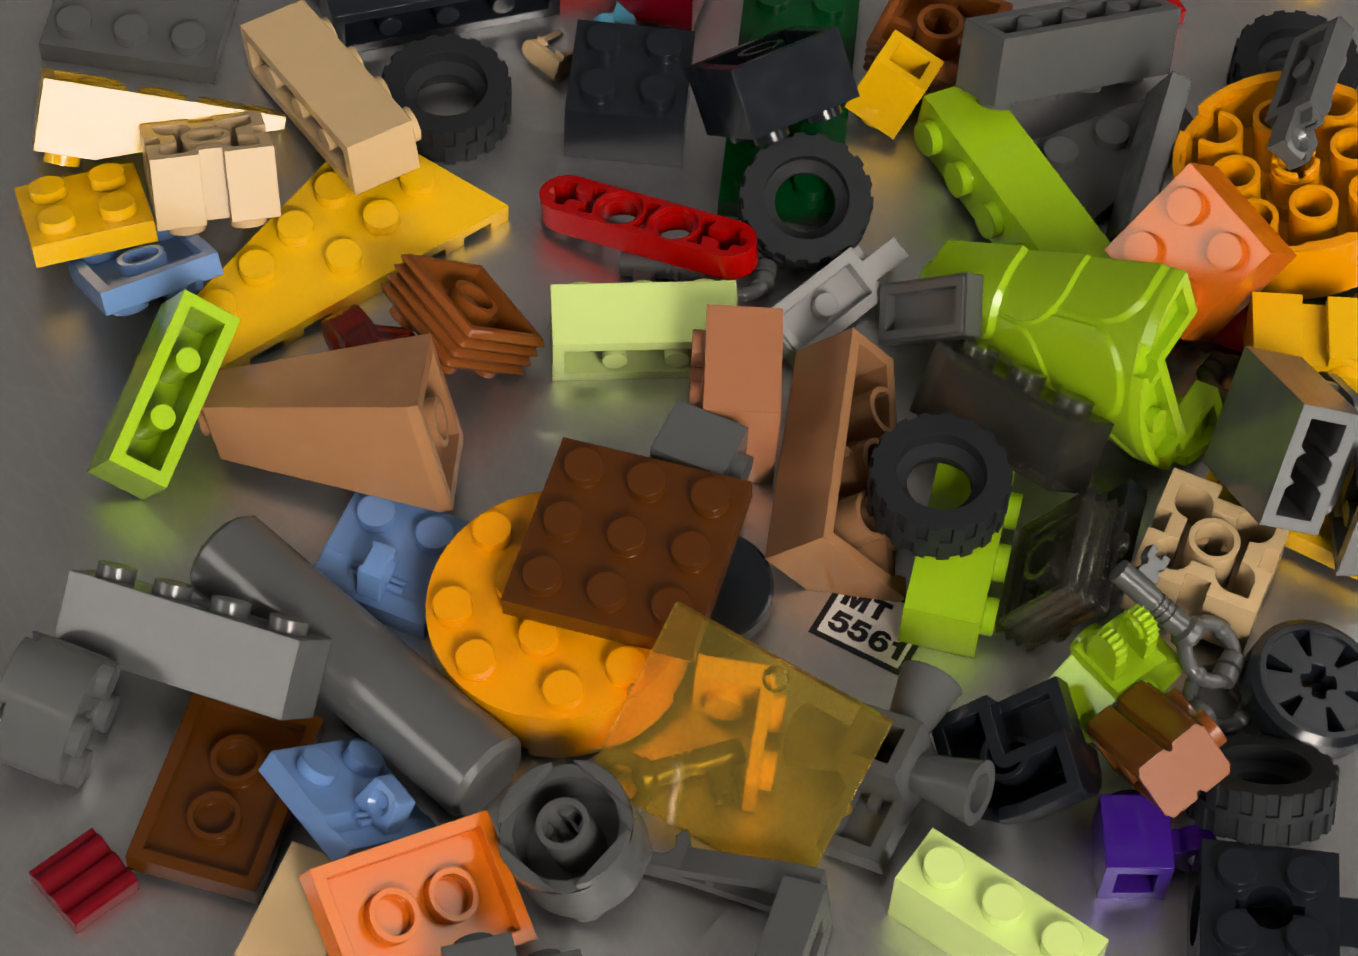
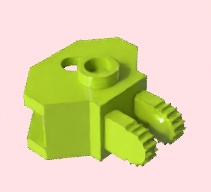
[1049,603,1182,743]

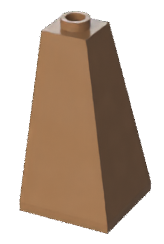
[198,333,464,512]

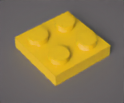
[14,162,158,268]

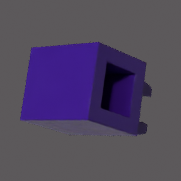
[1091,789,1217,900]

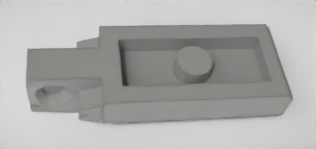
[772,237,909,369]

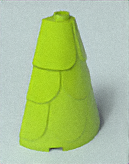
[918,240,1223,471]

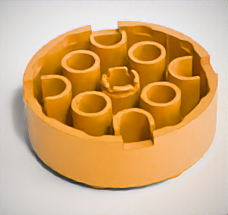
[1172,71,1358,299]
[425,491,692,758]

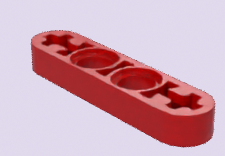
[539,175,758,280]

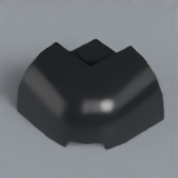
[931,676,1102,824]

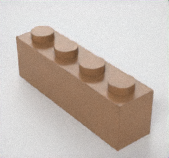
[764,327,907,602]

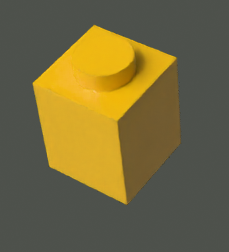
[844,29,944,139]

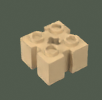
[139,111,281,236]
[1120,468,1291,654]

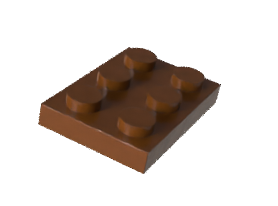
[125,693,325,904]

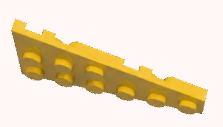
[136,154,509,370]

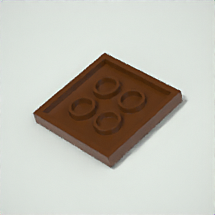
[501,437,753,661]

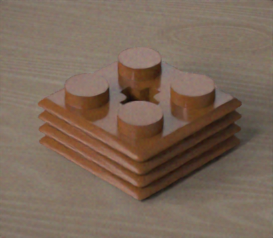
[863,0,1014,93]
[380,254,545,379]

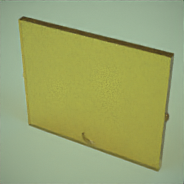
[594,601,895,868]

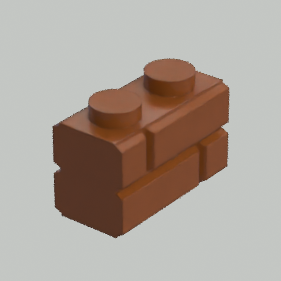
[1086,680,1231,818]

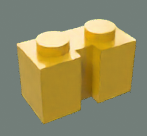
[1243,291,1358,393]

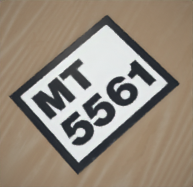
[808,593,919,676]

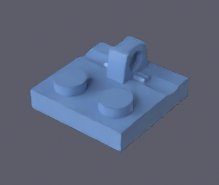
[66,227,224,316]
[314,492,469,640]
[258,737,437,861]

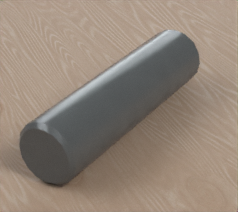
[190,515,521,818]

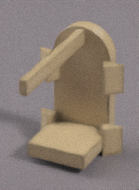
[522,30,573,84]

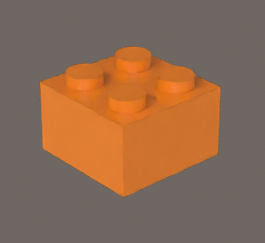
[1104,162,1297,341]

